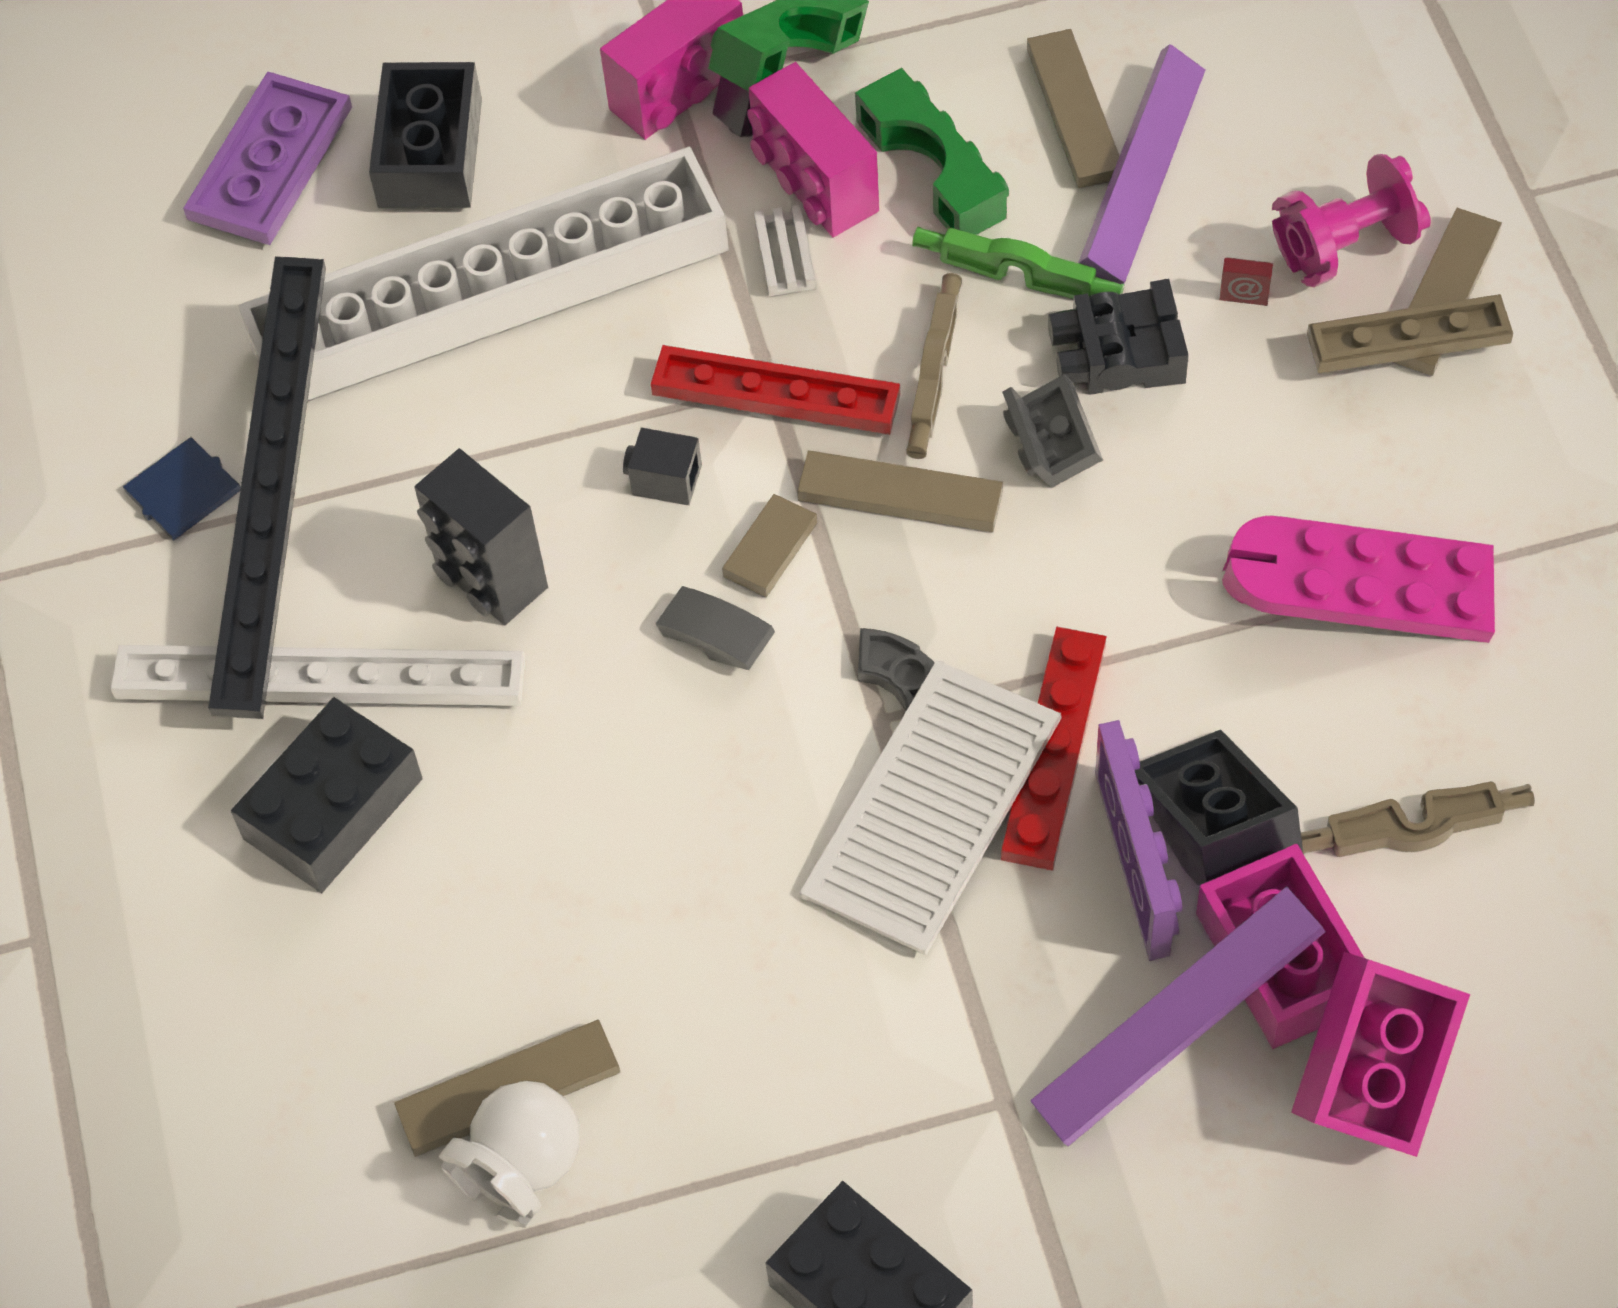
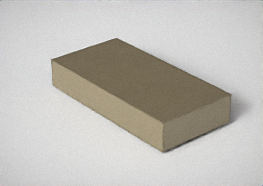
[722,494,817,598]

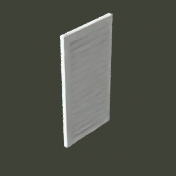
[799,660,1062,955]

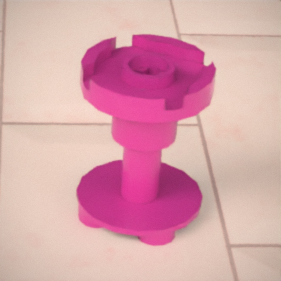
[1271,154,1431,288]

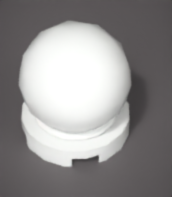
[439,1081,580,1228]

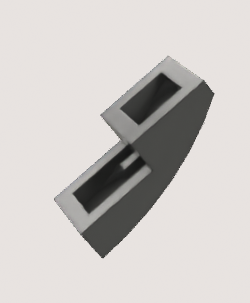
[655,586,775,670]

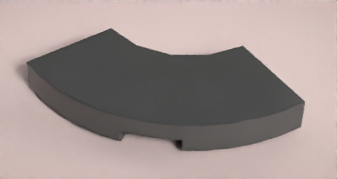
[858,628,935,713]

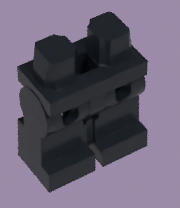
[1048,278,1189,395]

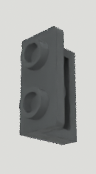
[1002,374,1103,488]

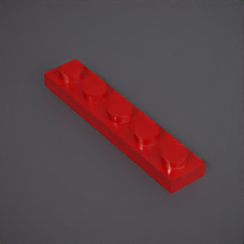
[650,345,901,435]
[1001,626,1107,871]

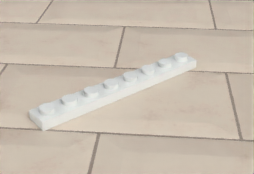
[111,645,526,706]

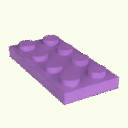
[183,71,352,245]
[1095,720,1182,961]

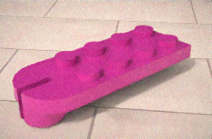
[1222,515,1495,643]

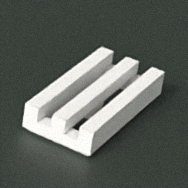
[754,204,816,296]

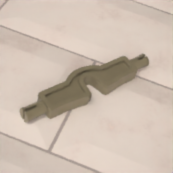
[906,273,962,459]
[1301,781,1535,857]

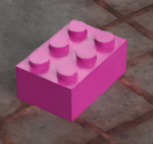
[600,0,743,140]
[747,61,879,238]
[1196,844,1365,1049]
[1291,952,1471,1157]

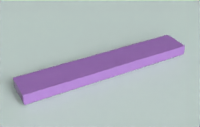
[1078,44,1206,284]
[1030,886,1326,1146]

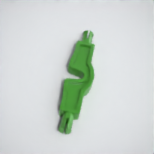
[912,226,1124,299]

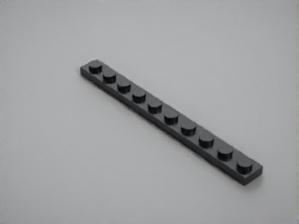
[208,256,326,719]

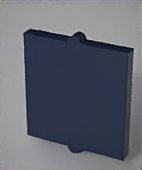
[123,437,241,541]

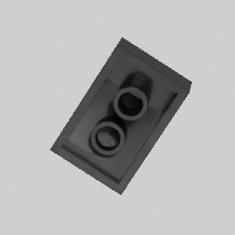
[1135,729,1303,887]

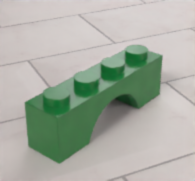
[708,0,869,92]
[855,67,1009,235]

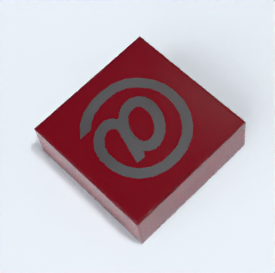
[1219,257,1273,306]

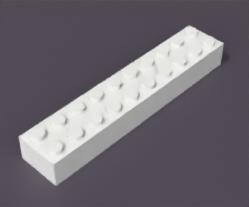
[238,146,729,400]

